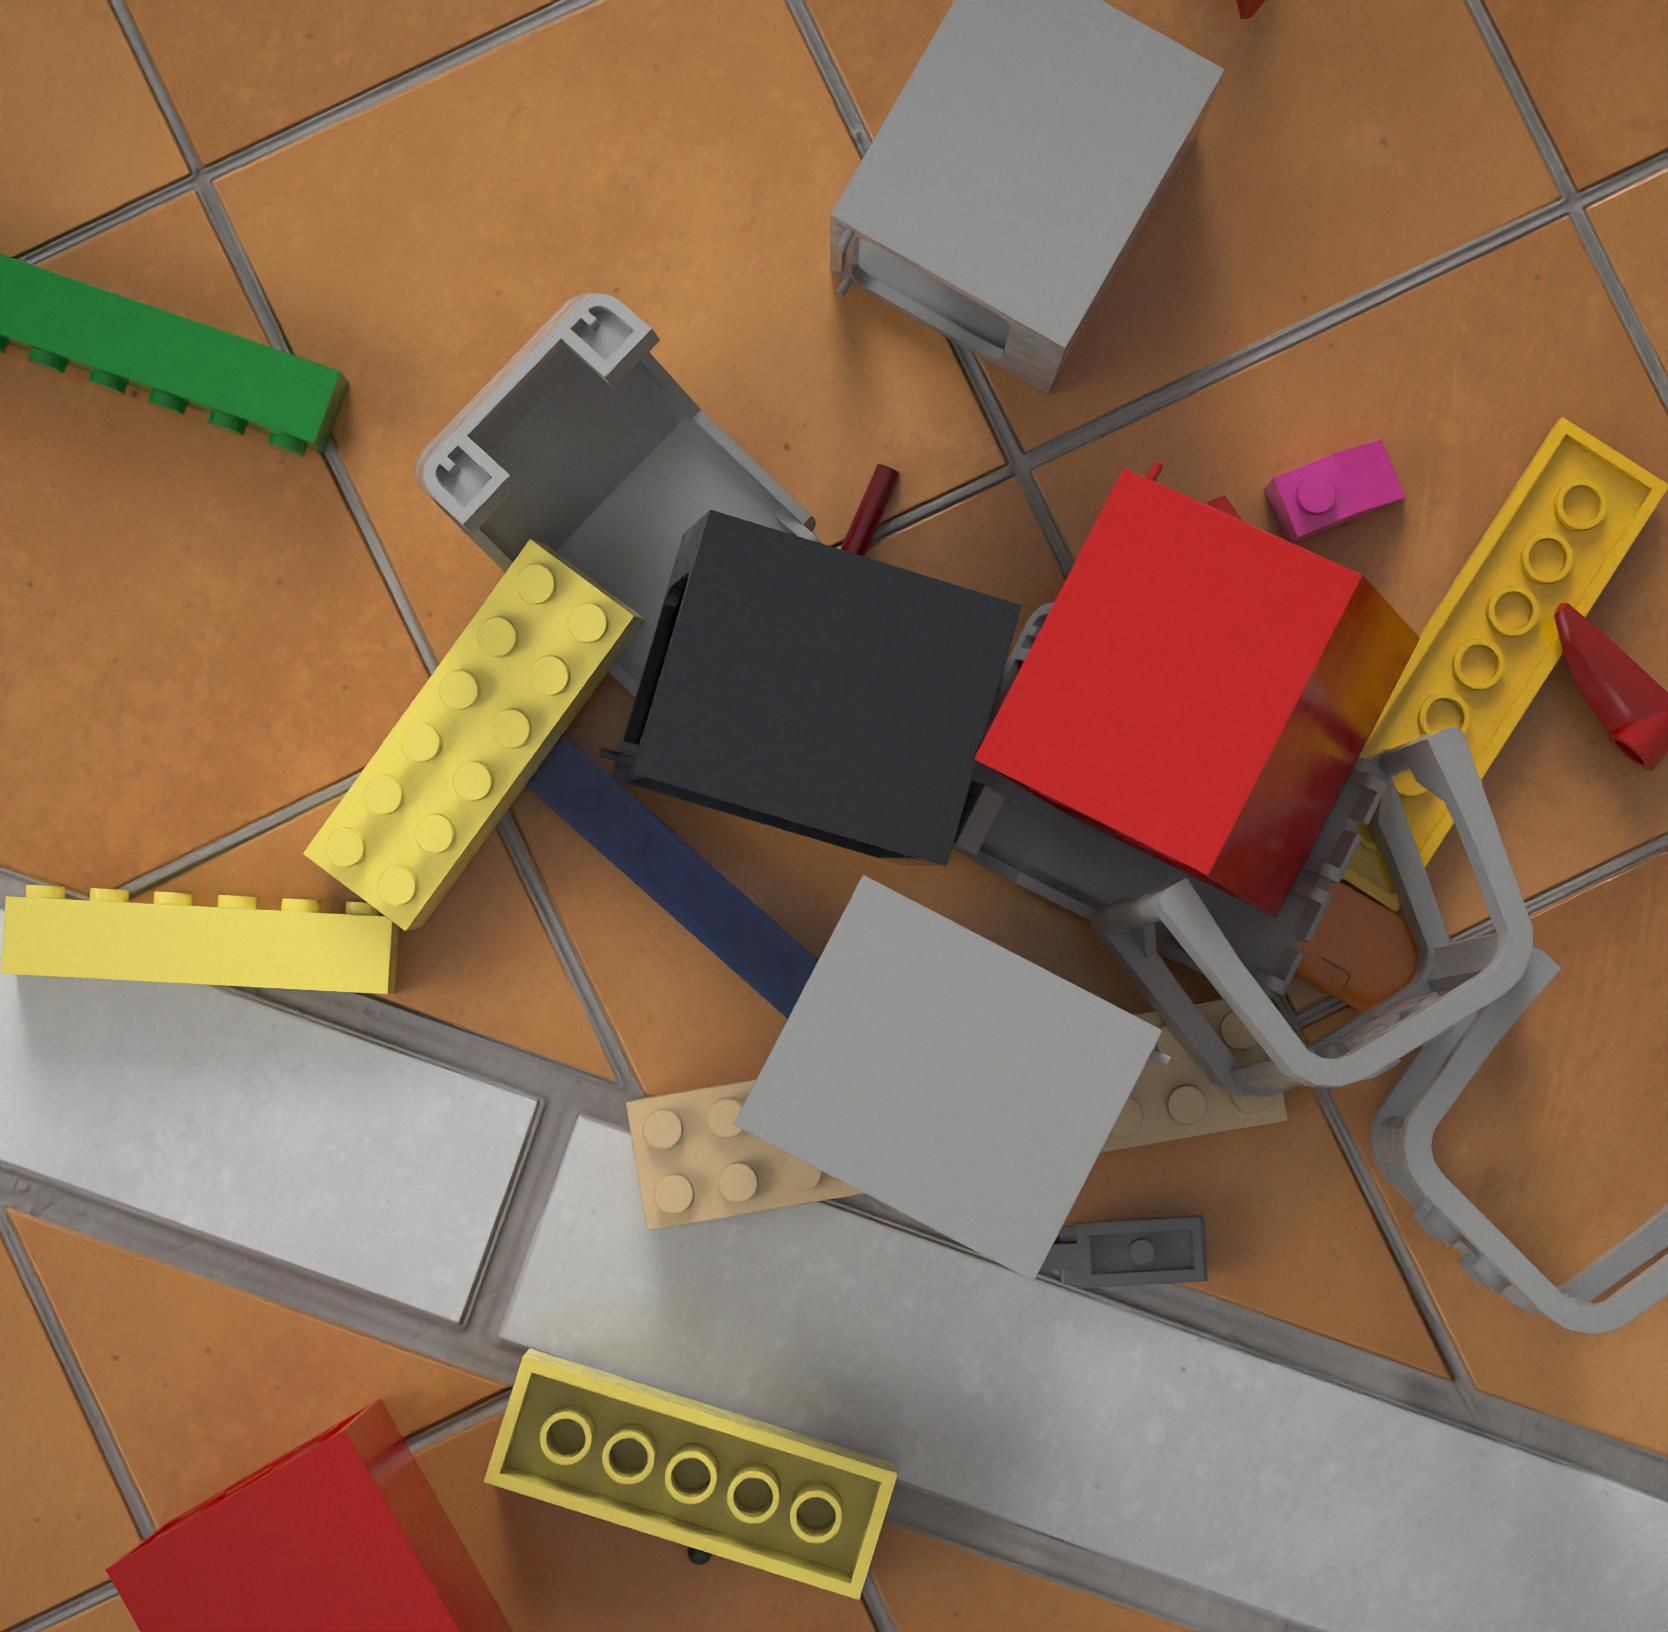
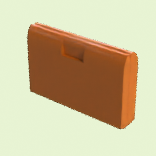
[1295,881,1418,1012]

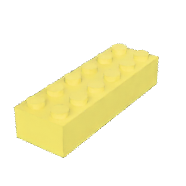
[303,539,646,931]
[484,1348,898,1600]

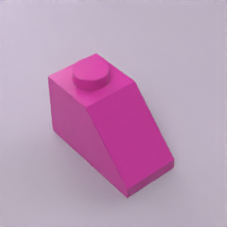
[1264,440,1406,544]

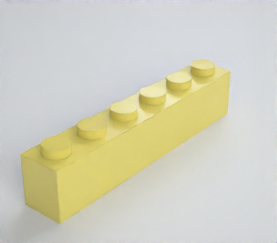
[1,885,400,994]

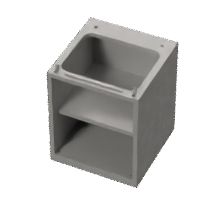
[830,0,1225,395]
[733,875,1171,1281]

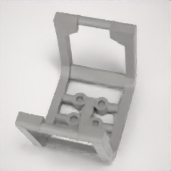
[1090,726,1533,1098]
[1369,948,1668,1335]

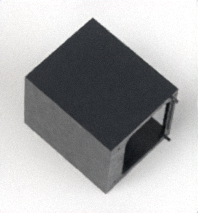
[599,509,1022,866]

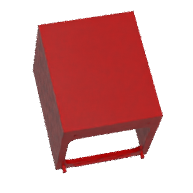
[974,461,1420,918]
[105,1399,513,1632]

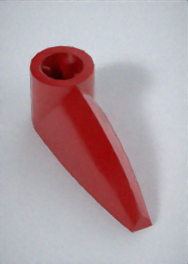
[1554,602,1668,771]

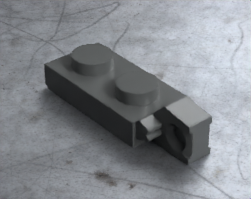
[1039,1215,1208,1288]

